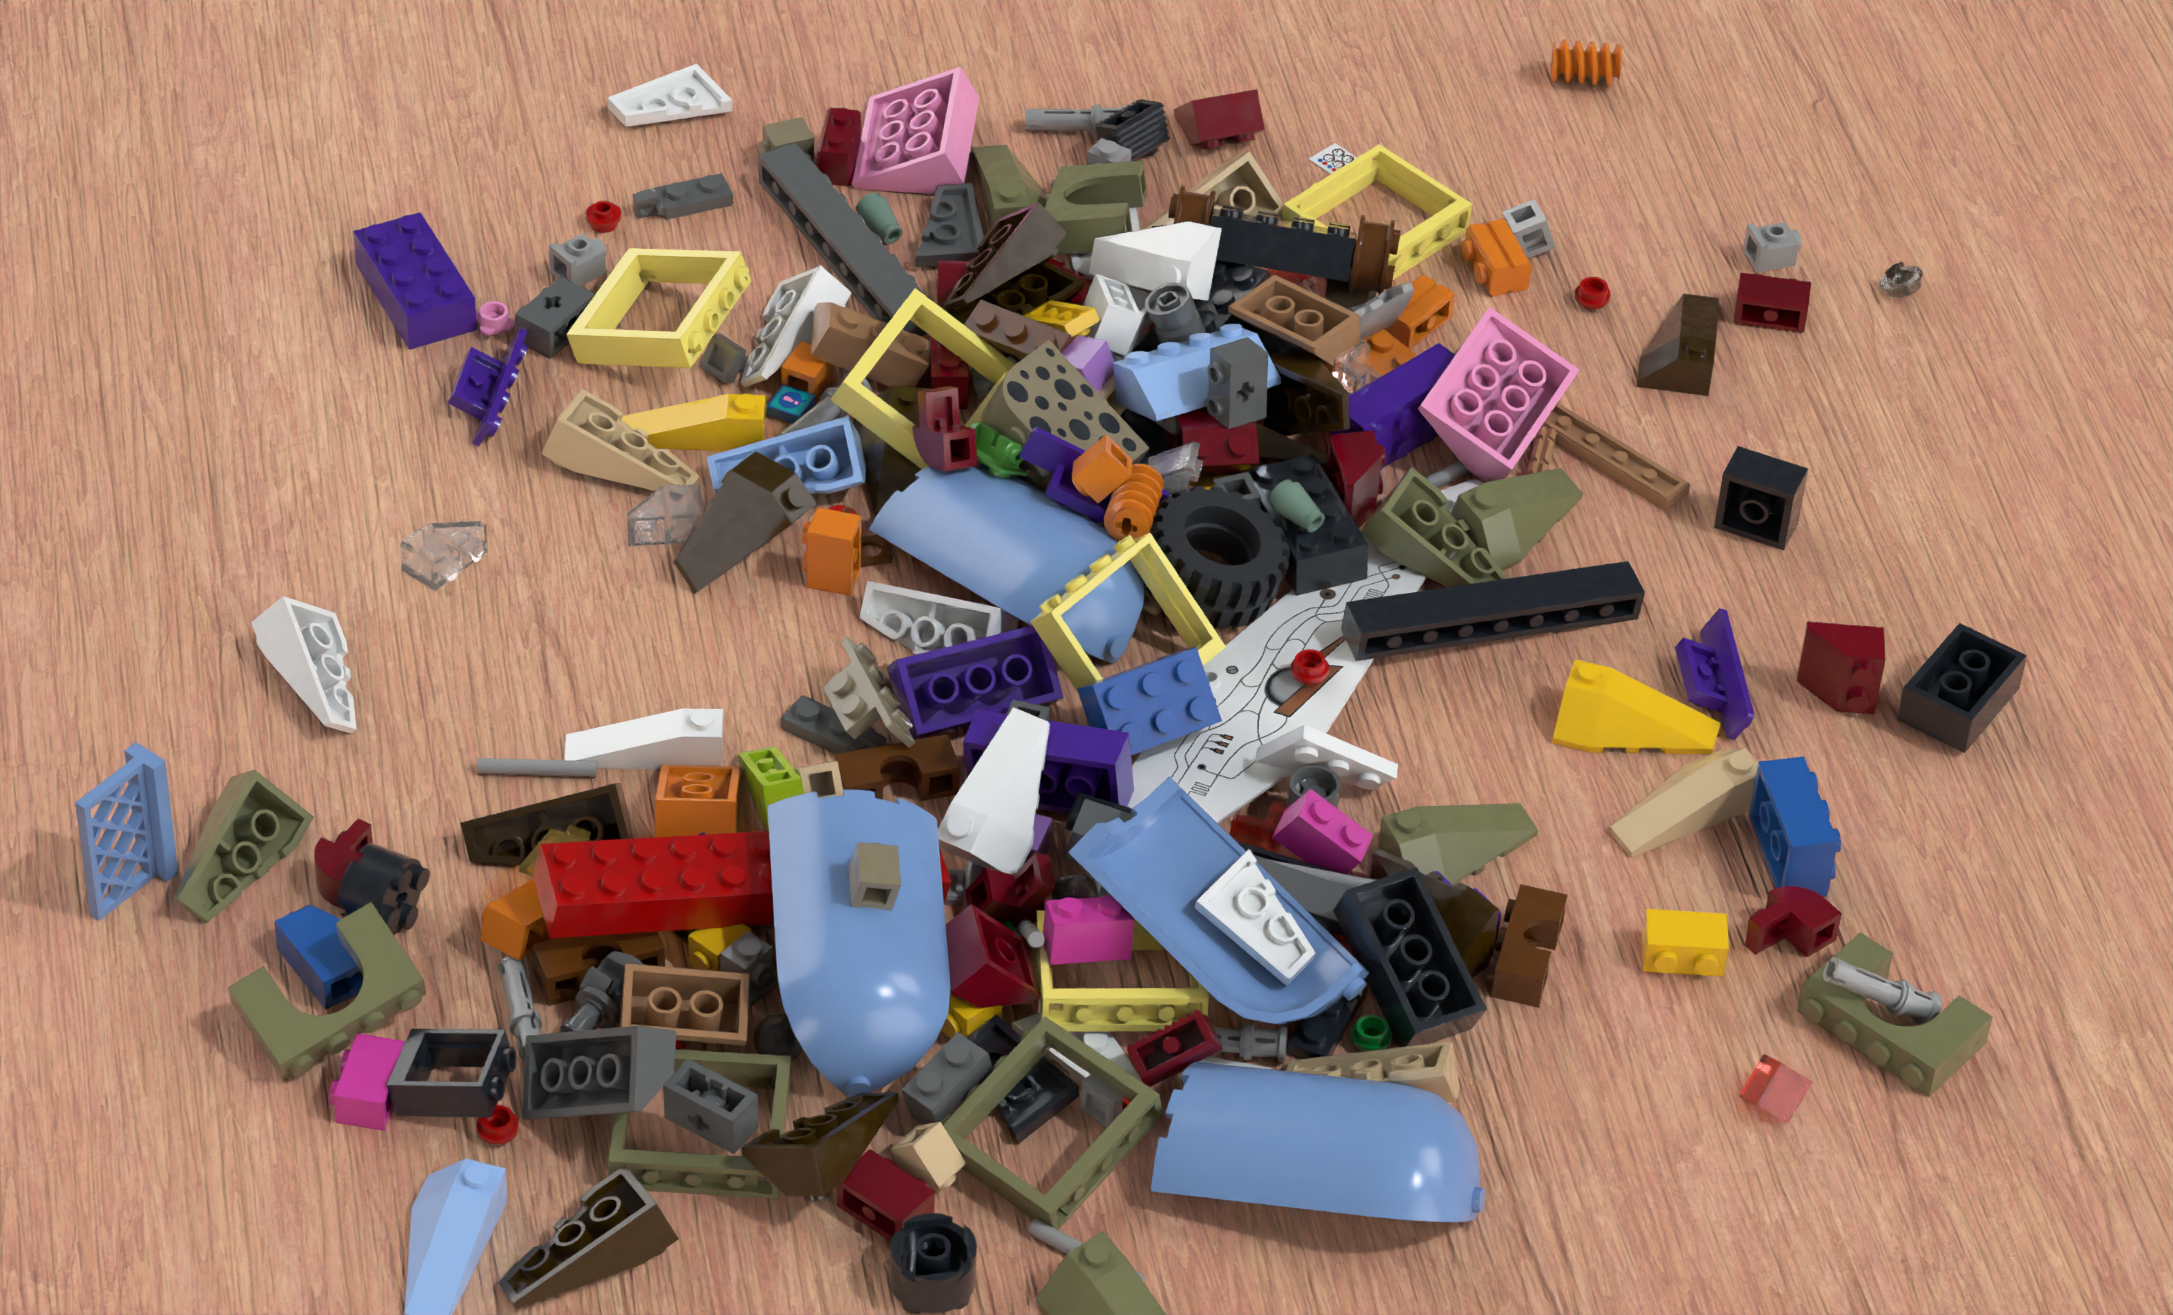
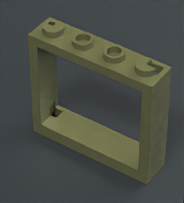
[941,1016,1164,1230]
[608,1049,791,1199]

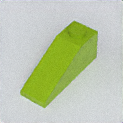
[738,746,804,831]

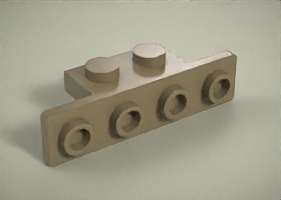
[823,637,915,748]

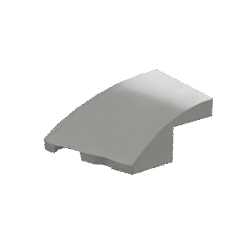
[1320,282,1414,362]

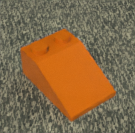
[654,764,740,837]

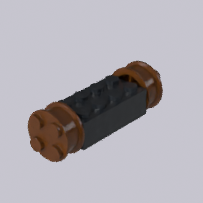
[1168,185,1401,295]

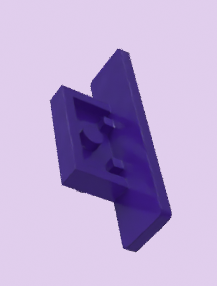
[448,328,528,446]
[1020,427,1169,524]
[1675,608,1754,740]

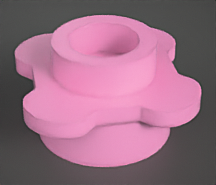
[476,301,515,335]

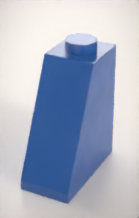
[274,905,363,1010]

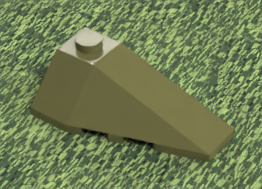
[972,145,1047,228]
[1361,467,1508,587]
[1451,468,1583,571]
[174,770,314,923]
[1378,803,1538,886]
[1036,1231,1167,1315]

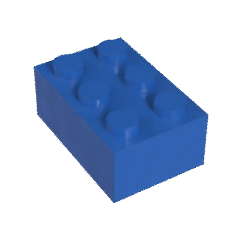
[1077,647,1222,755]
[1748,756,1841,897]

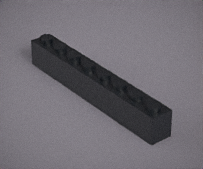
[1341,561,1645,661]

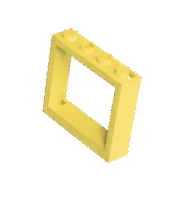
[1282,144,1472,280]
[566,248,751,368]
[830,288,1016,470]
[1030,533,1226,692]
[1036,911,1209,1032]

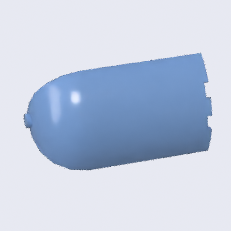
[869,463,1144,663]
[1068,777,1369,1025]
[768,789,951,1097]
[1151,1062,1485,1222]

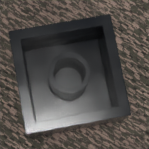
[1714,446,1808,550]

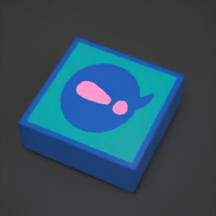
[767,384,816,424]

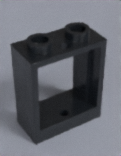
[387,1029,517,1118]

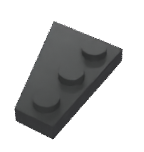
[916,183,984,267]

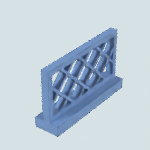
[75,742,178,921]

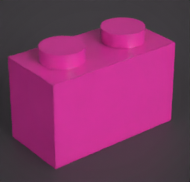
[1272,789,1373,874]
[1043,895,1135,965]
[329,1033,405,1131]

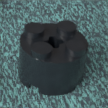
[338,843,430,935]
[890,1213,977,1314]

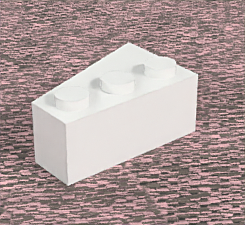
[1083,274,1152,356]

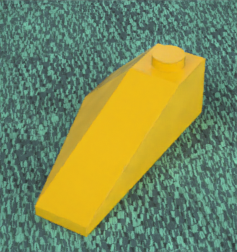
[621,394,768,451]
[1552,659,1721,755]

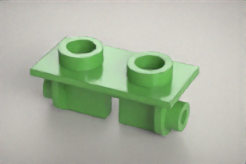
[970,422,1027,478]

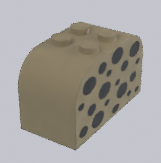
[981,340,1149,492]

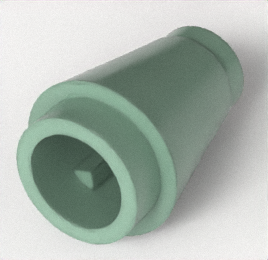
[856,193,903,244]
[1269,480,1325,532]

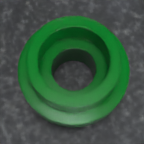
[1351,1014,1392,1052]

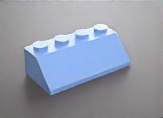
[1113,324,1281,421]

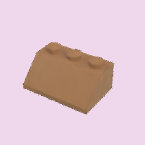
[1228,275,1361,368]
[811,302,930,387]
[619,963,749,1046]

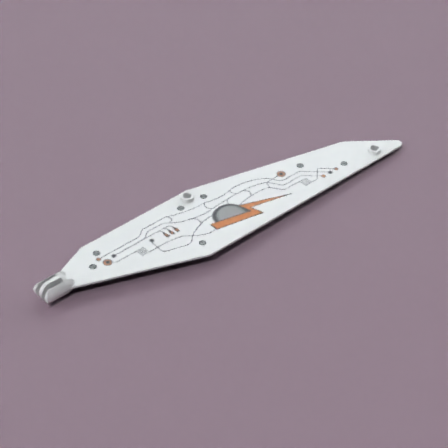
[1075,480,1483,899]

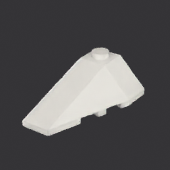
[740,266,852,387]

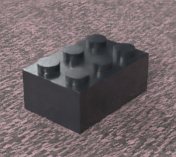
[1897,623,2027,753]

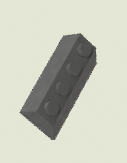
[522,1026,676,1120]

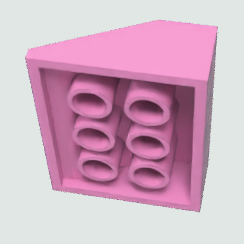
[852,67,979,194]
[1418,307,1579,482]

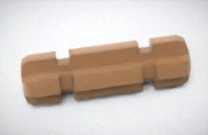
[1527,426,1557,474]

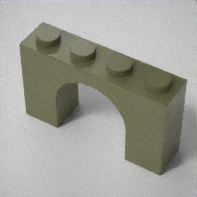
[1044,161,1148,255]
[228,902,426,1080]
[1797,932,1993,1097]

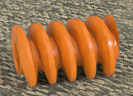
[1551,39,1622,87]
[1104,464,1164,541]

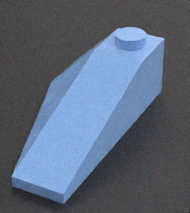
[707,416,866,494]
[405,1158,508,1315]

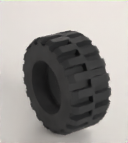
[1144,486,1290,629]

